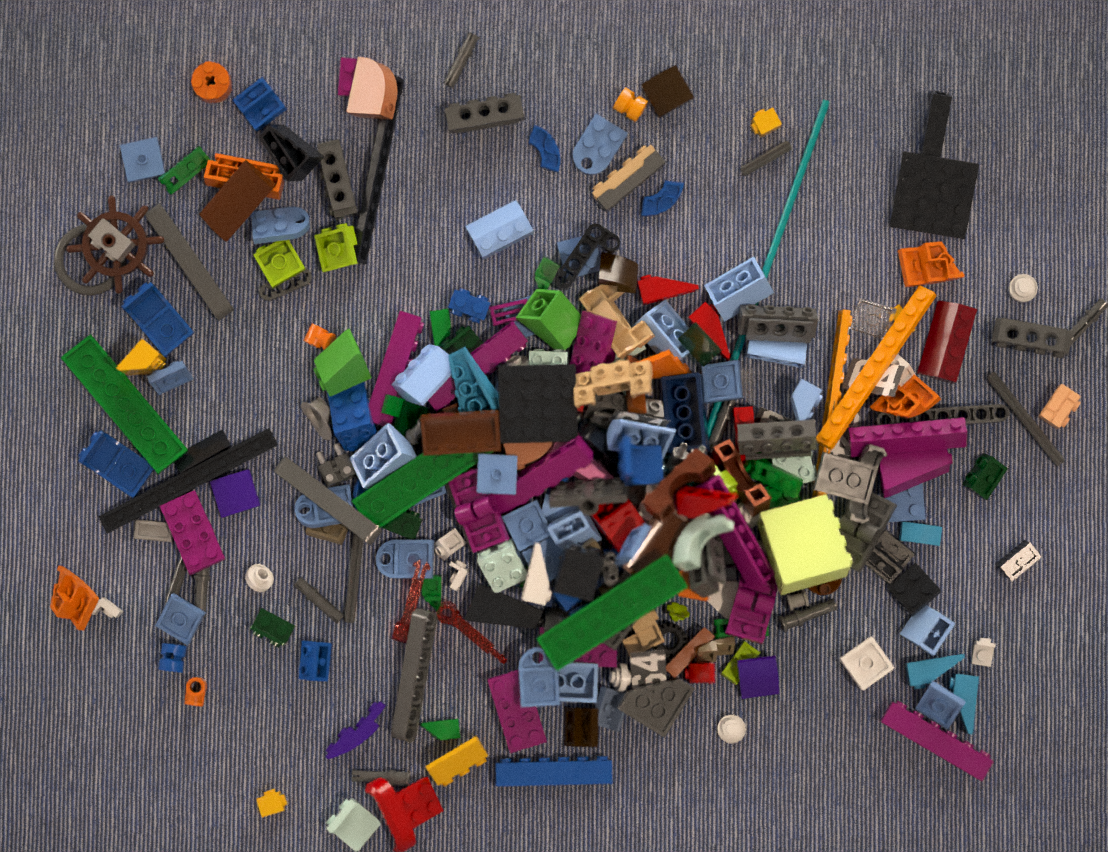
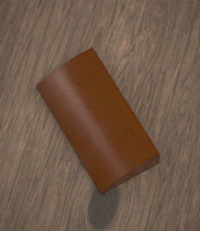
[199,160,275,242]
[420,410,501,456]
[620,510,691,575]

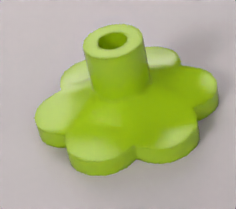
[666,602,690,622]

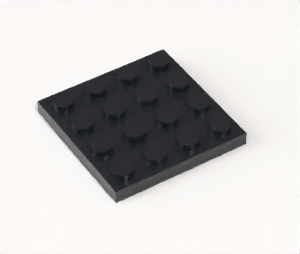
[889,151,979,239]
[498,364,578,444]

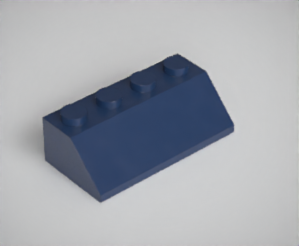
[661,372,710,453]

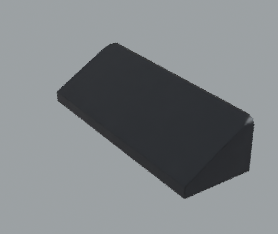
[175,429,232,474]

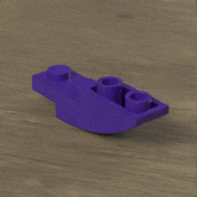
[325,701,387,759]

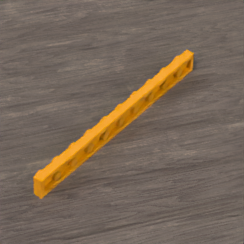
[816,285,937,450]
[812,309,852,498]

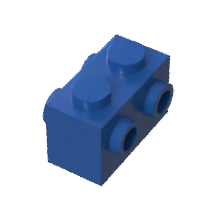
[448,288,491,324]
[299,641,332,682]

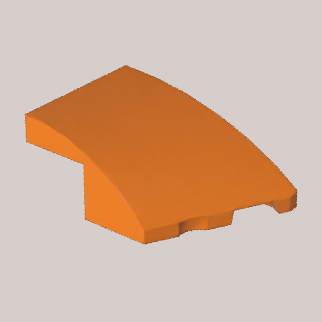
[898,241,964,287]
[638,350,692,379]
[870,374,941,418]
[50,565,99,631]

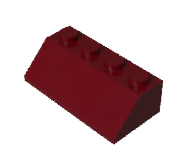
[917,300,977,384]

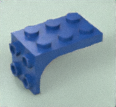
[122,282,194,357]
[327,381,377,451]
[78,430,154,498]
[619,436,663,486]

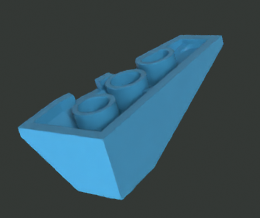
[448,347,499,412]

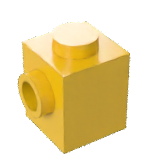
[751,108,782,138]
[256,789,288,817]

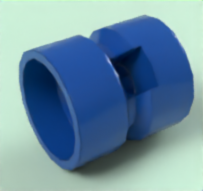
[158,643,187,673]

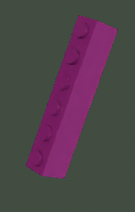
[369,311,425,427]
[428,321,528,411]
[849,418,967,457]
[494,435,593,516]
[695,474,775,588]
[880,700,994,781]

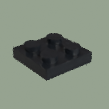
[887,563,942,617]

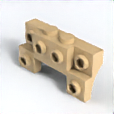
[579,285,655,359]
[574,360,653,408]
[599,577,665,657]

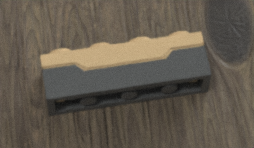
[592,145,665,213]

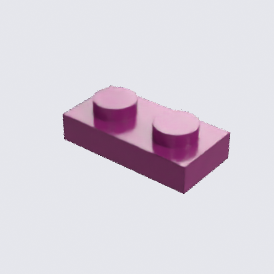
[338,57,357,97]

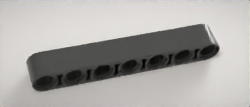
[145,203,234,321]
[875,404,1009,425]
[273,456,383,546]
[391,608,437,743]

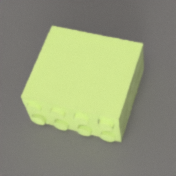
[757,494,852,595]

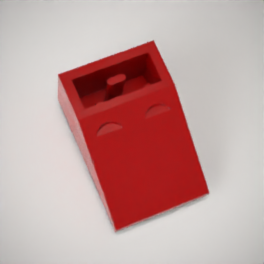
[589,499,646,553]

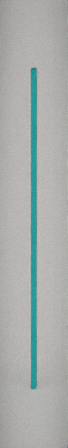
[685,100,830,487]

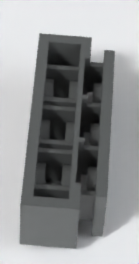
[445,93,524,134]
[317,139,358,221]
[737,304,818,343]
[992,318,1073,358]
[583,393,664,429]
[738,419,817,460]
[688,518,726,598]

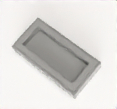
[134,520,173,543]

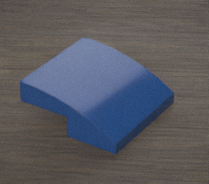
[232,77,287,132]

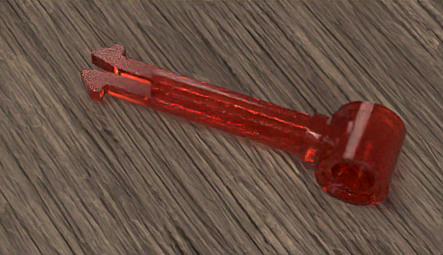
[392,559,431,644]
[437,601,507,664]

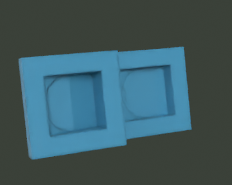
[899,521,942,546]

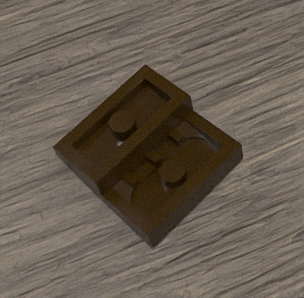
[641,65,695,118]
[598,252,639,294]
[564,707,598,747]

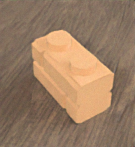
[1038,384,1081,429]

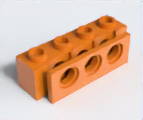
[204,153,284,200]

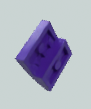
[210,469,261,518]
[737,655,780,699]

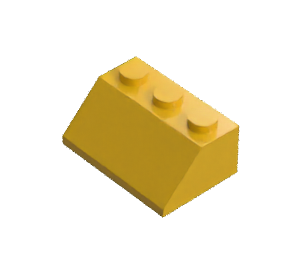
[116,339,167,376]
[426,736,489,787]

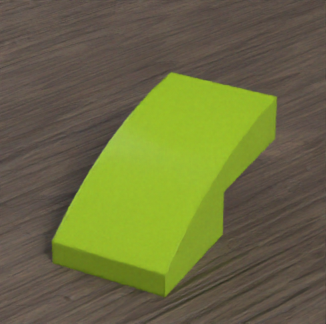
[721,641,760,685]

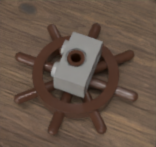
[66,195,164,294]

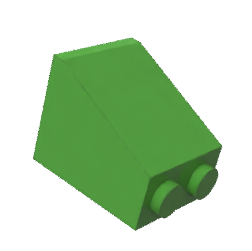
[516,289,581,350]
[313,328,372,397]

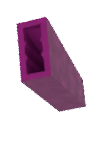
[878,449,953,498]

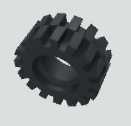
[653,623,687,658]

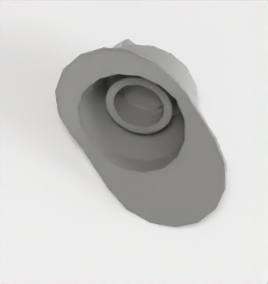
[301,397,332,440]

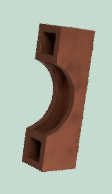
[712,439,771,517]
[642,448,717,523]

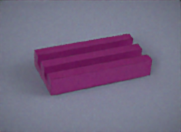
[489,299,527,326]

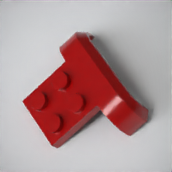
[365,776,444,852]

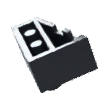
[259,125,324,182]

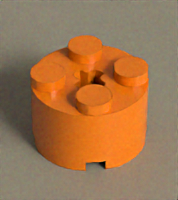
[191,61,232,103]

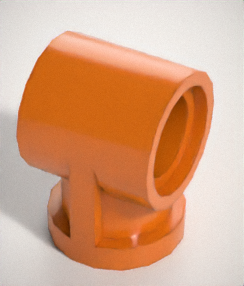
[303,323,336,350]
[184,677,207,707]

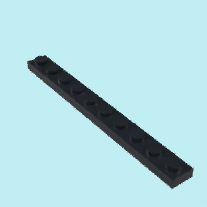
[354,75,404,265]
[98,428,278,534]

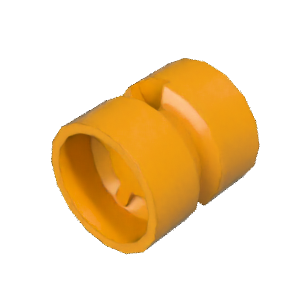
[613,87,648,122]

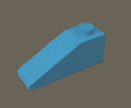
[905,654,965,689]
[949,674,979,734]

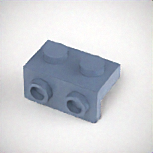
[595,686,625,732]

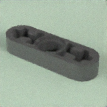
[260,268,313,301]

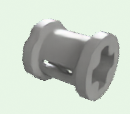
[786,590,809,611]

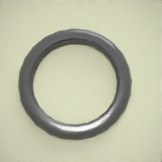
[54,224,126,296]

